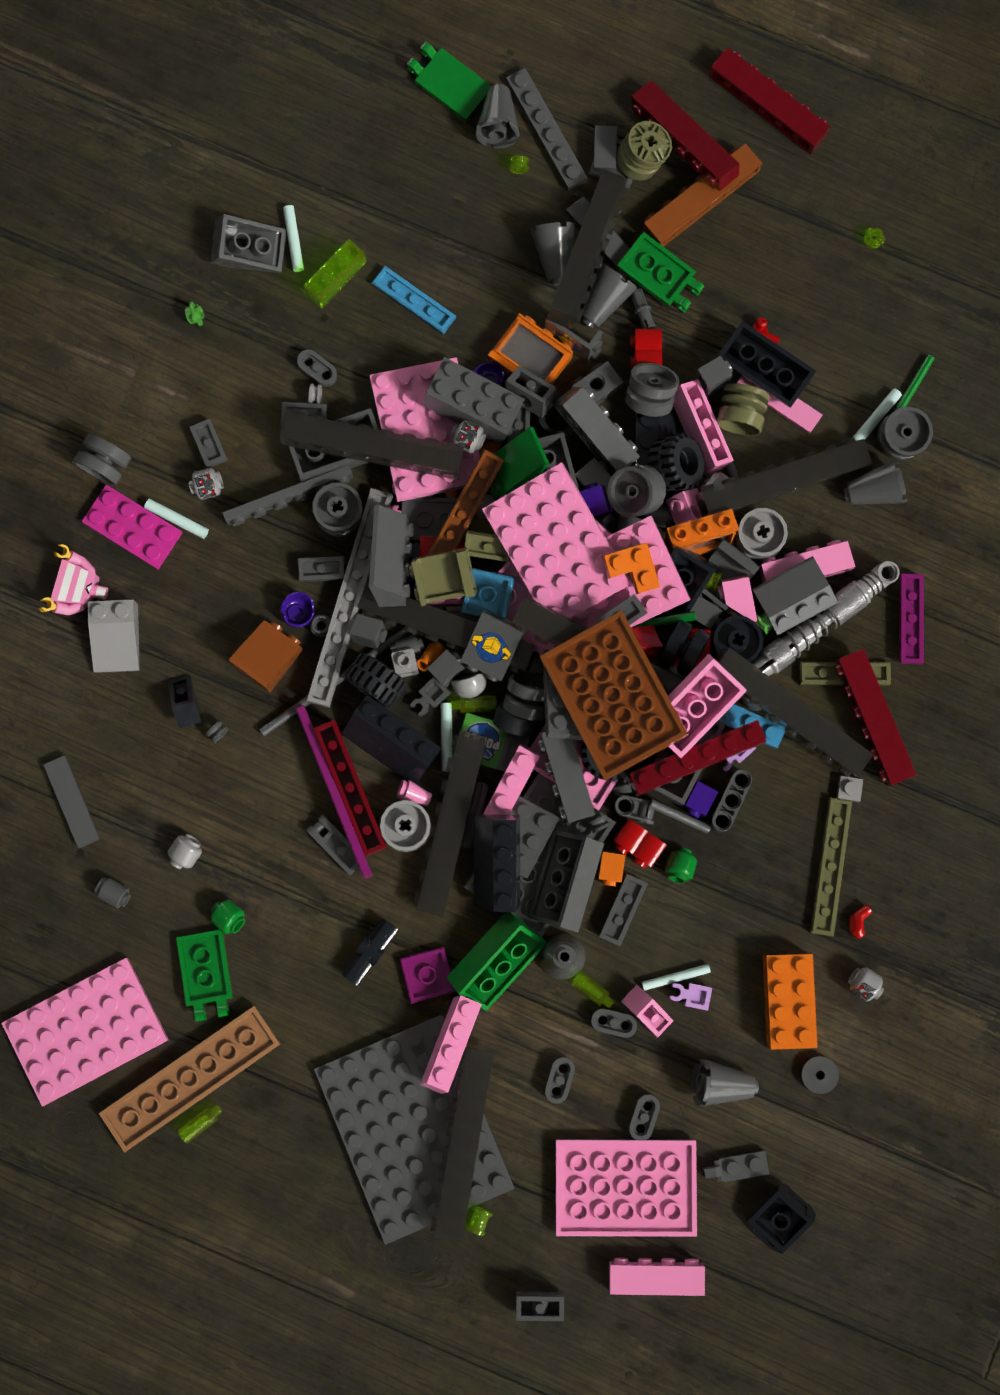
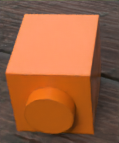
[597,852,626,887]

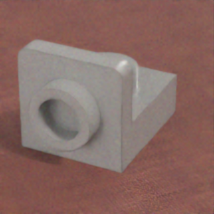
[391,648,419,678]

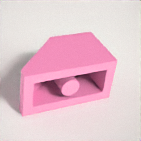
[718,574,757,622]
[621,985,673,1037]

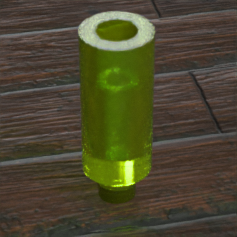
[451,695,497,713]
[571,970,615,1008]
[177,1105,222,1144]

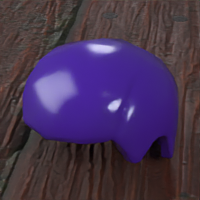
[474,362,506,387]
[280,591,315,628]

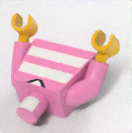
[39,544,109,615]

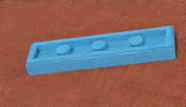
[372,266,456,335]

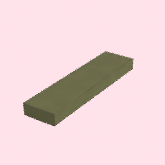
[799,662,891,686]

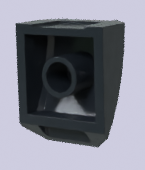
[746,1183,816,1254]

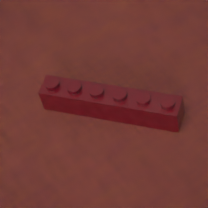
[709,47,830,155]
[631,80,739,191]
[834,649,917,786]
[313,720,388,857]
[627,720,767,797]

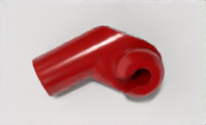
[753,318,780,345]
[849,904,873,939]

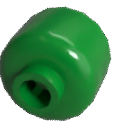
[665,848,697,884]
[211,900,245,934]

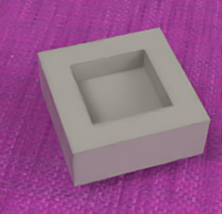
[836,776,863,802]

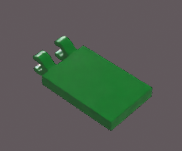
[407,41,491,122]
[616,232,704,313]
[176,930,233,1022]

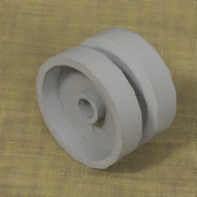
[734,508,788,562]
[380,800,432,852]

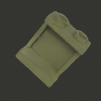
[465,518,510,562]
[409,548,477,606]

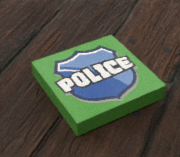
[453,713,508,770]

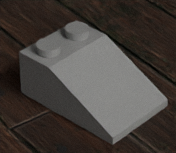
[88,600,140,673]

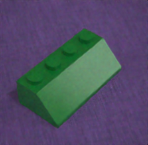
[446,912,548,1011]

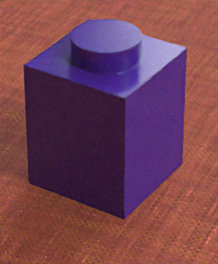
[580,482,613,517]
[683,781,718,819]

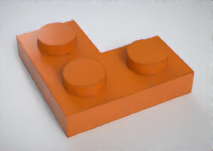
[602,542,660,594]

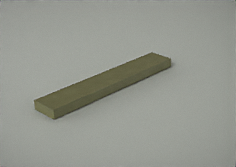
[810,797,852,937]

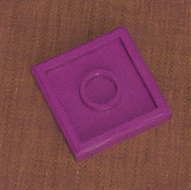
[400,947,456,1004]

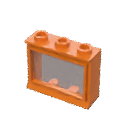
[488,313,573,385]
[664,509,739,556]

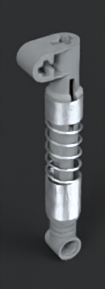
[733,561,900,711]

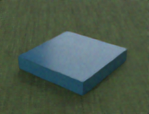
[461,568,515,619]

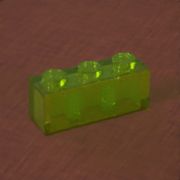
[303,239,367,309]

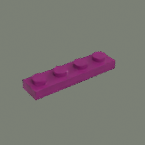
[899,574,924,665]

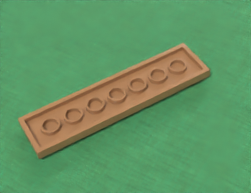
[99,1006,281,1153]

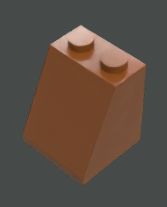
[229,620,303,693]

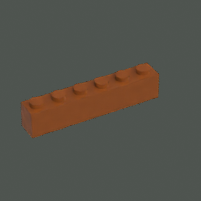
[642,143,762,247]

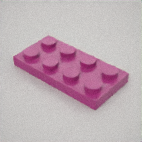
[82,485,182,570]

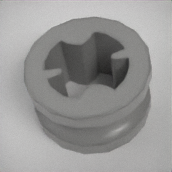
[309,383,322,404]

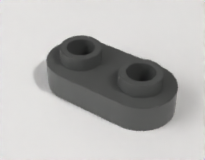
[297,350,337,387]
[591,1009,637,1038]
[545,1057,575,1104]
[629,1094,660,1140]

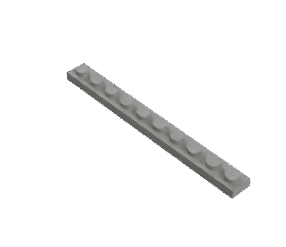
[307,488,393,708]

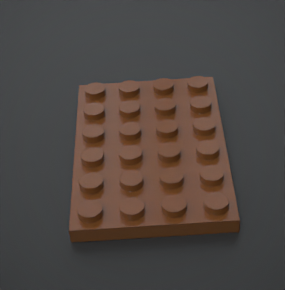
[540,610,689,780]

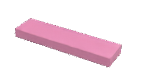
[737,376,822,434]

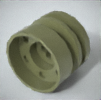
[616,121,672,181]
[716,384,770,436]

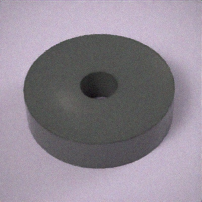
[800,1056,839,1094]

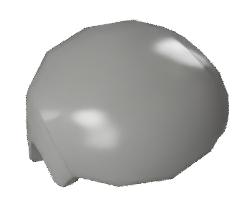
[451,672,486,698]

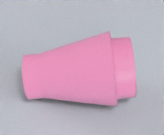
[396,780,432,806]

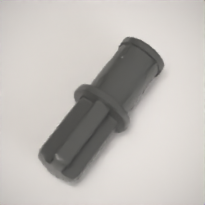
[631,288,656,329]

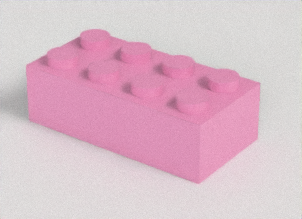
[668,654,747,758]

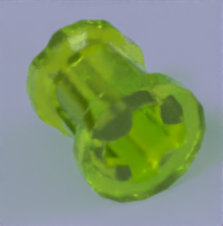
[465,1206,493,1236]

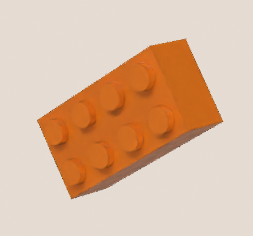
[763,954,818,1050]

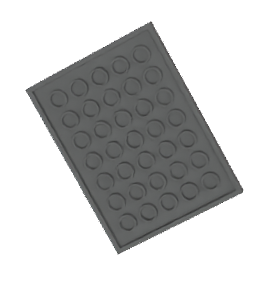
[314,1014,515,1245]

